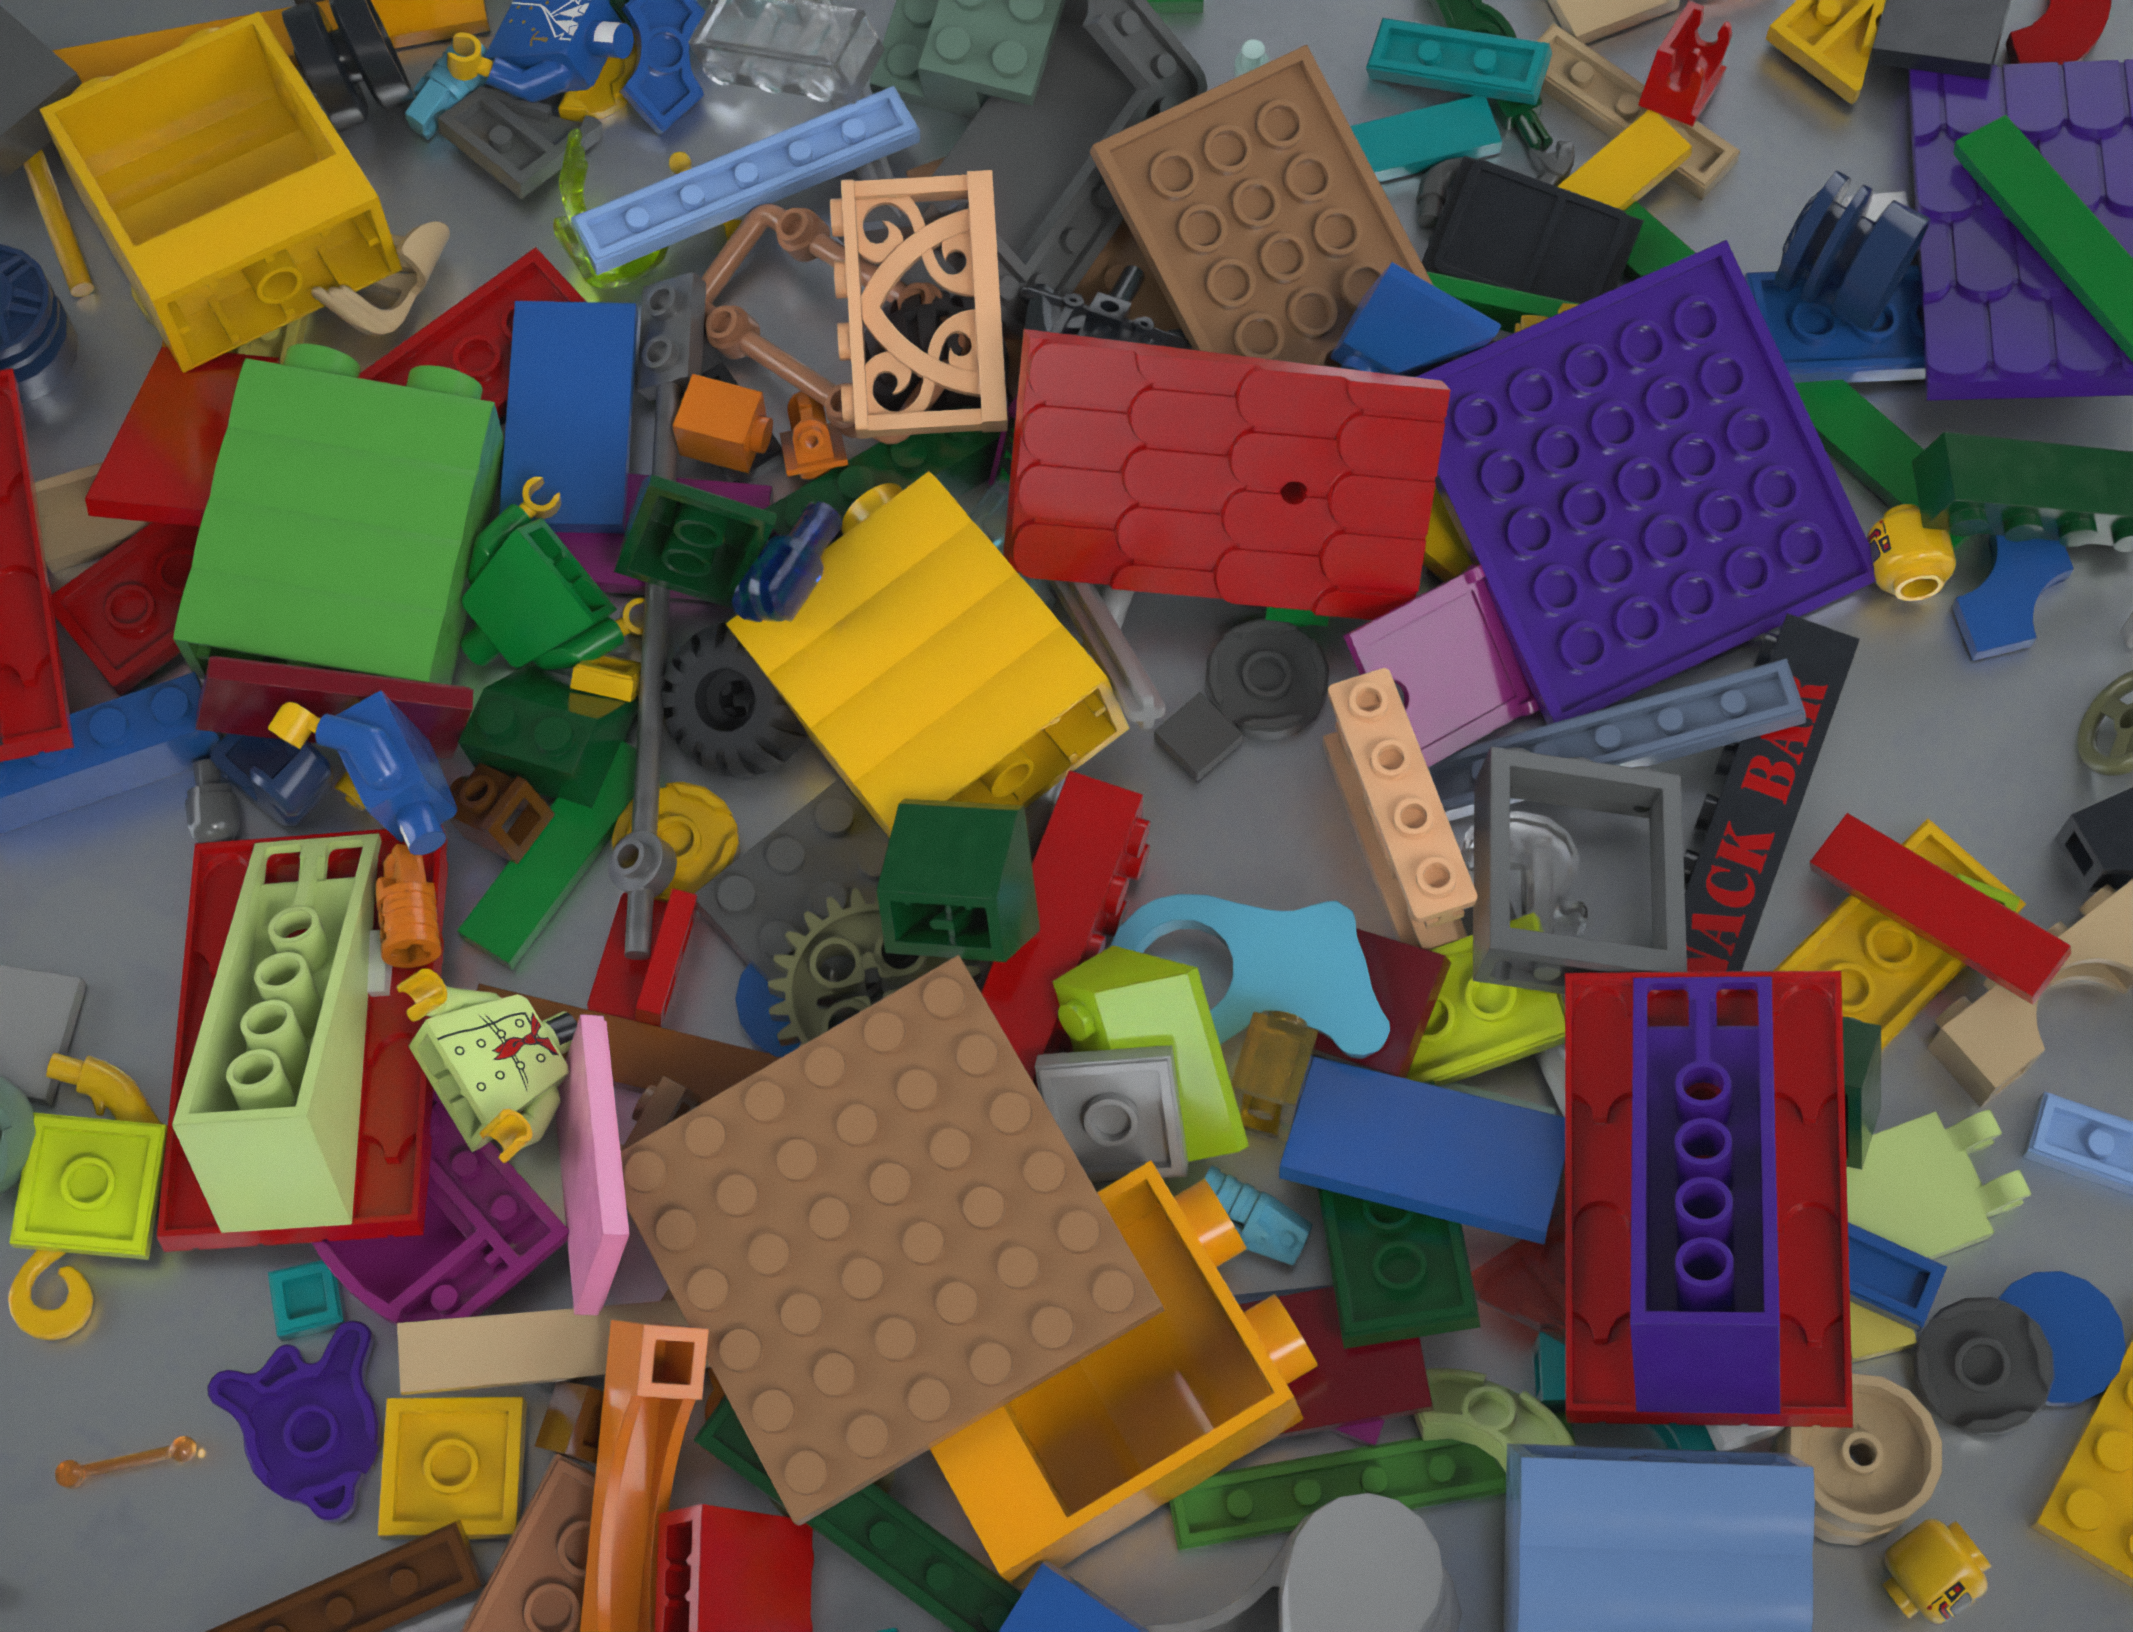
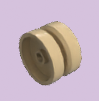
[1770,1373,1942,1546]

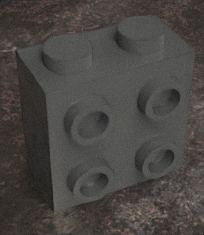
[0,5,82,180]

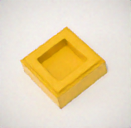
[570,654,641,702]

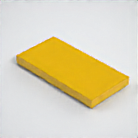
[1773,818,2026,1052]

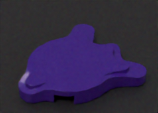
[207,1321,383,1523]

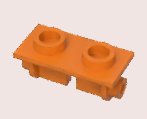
[780,391,848,480]

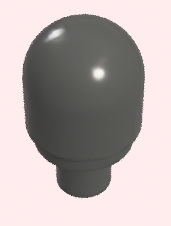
[185,759,240,843]

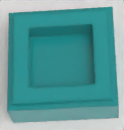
[267,1260,348,1342]

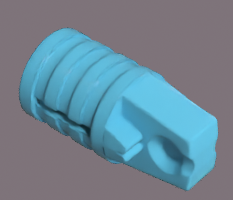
[405,40,488,140]
[1204,1165,1313,1265]

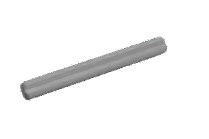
[1049,580,1166,729]

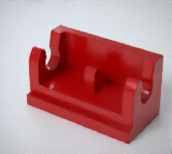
[1638,0,1732,127]

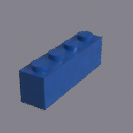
[0,672,224,834]

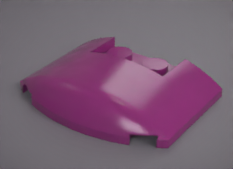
[312,1090,569,1326]

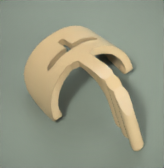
[311,221,450,336]

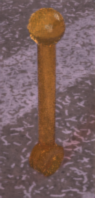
[55,1436,197,1489]

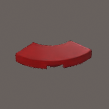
[2005,0,2112,65]

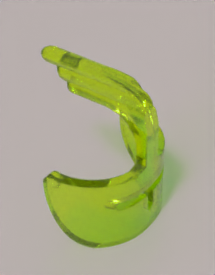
[553,128,669,288]

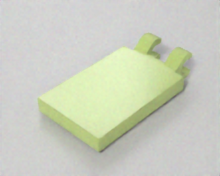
[1847,1109,2031,1260]

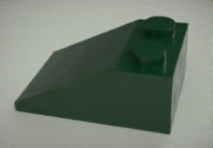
[614,474,777,609]

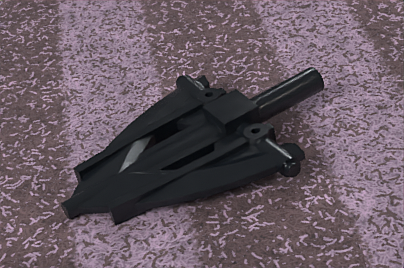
[1020,265,1192,350]

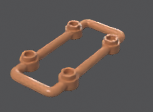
[701,203,972,445]

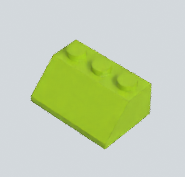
[1052,945,1249,1162]

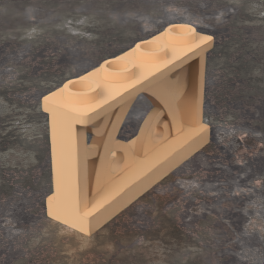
[830,170,1008,439]

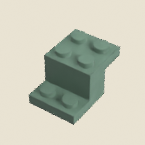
[869,0,1066,119]

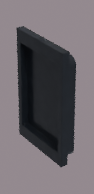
[1421,155,1644,304]

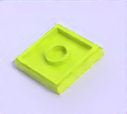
[9,1113,167,1260]

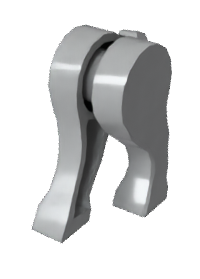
[1141,1493,1462,1632]

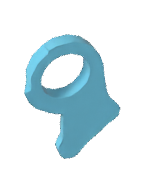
[1110,894,1390,1059]

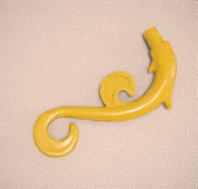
[8,1052,163,1341]

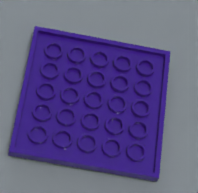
[1416,240,1876,725]

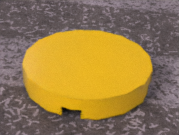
[612,781,741,903]

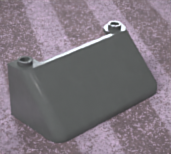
[837,0,1208,340]

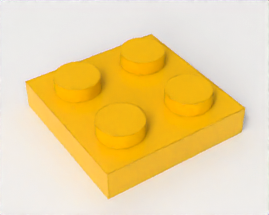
[378,1397,527,1540]

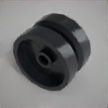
[282,0,415,132]

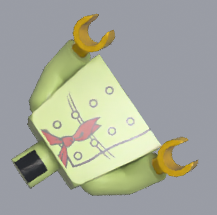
[397,968,577,1163]

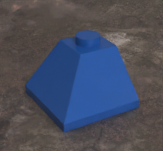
[1330,262,1502,377]

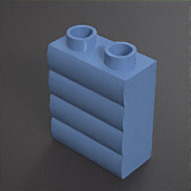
[1503,1443,1815,1632]

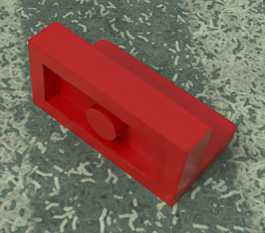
[587,888,697,1027]

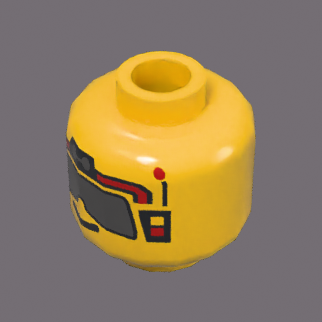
[1867,504,1956,601]
[1882,1518,1992,1625]

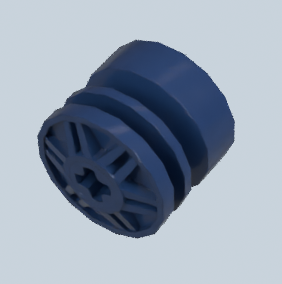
[1773,170,1931,333]
[0,244,78,404]

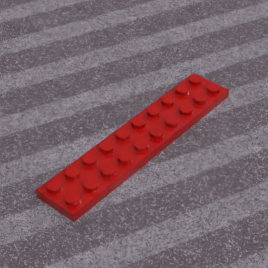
[52,247,587,697]

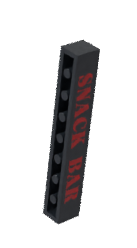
[1683,613,1860,972]

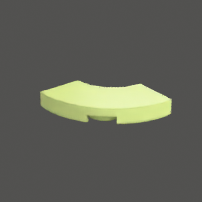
[1413,1368,1576,1472]

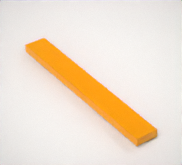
[52,0,490,84]

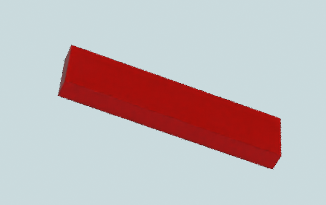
[1809,813,2071,1005]

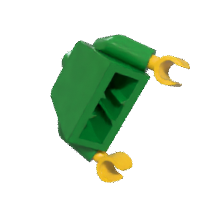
[460,477,645,670]

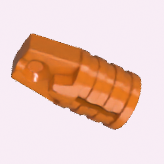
[376,844,441,968]

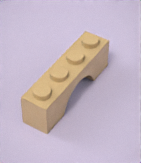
[1927,879,2133,1108]

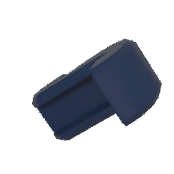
[210,733,333,826]

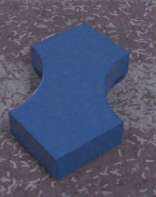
[620,0,706,136]
[1951,535,2074,661]

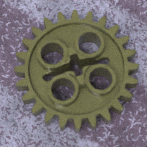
[768,888,981,1048]

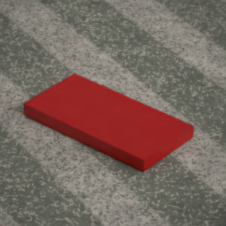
[85,347,280,527]

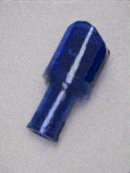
[732,502,842,622]

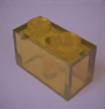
[1231,1011,1318,1142]

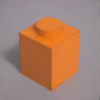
[672,374,773,474]

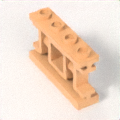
[1322,668,1477,950]

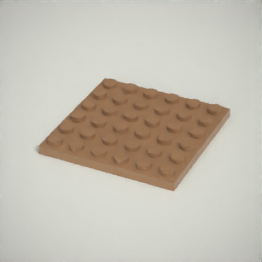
[621,955,1165,1526]

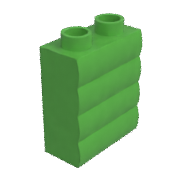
[173,344,504,685]

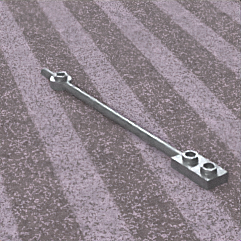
[608,272,706,960]

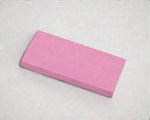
[556,1015,630,1315]

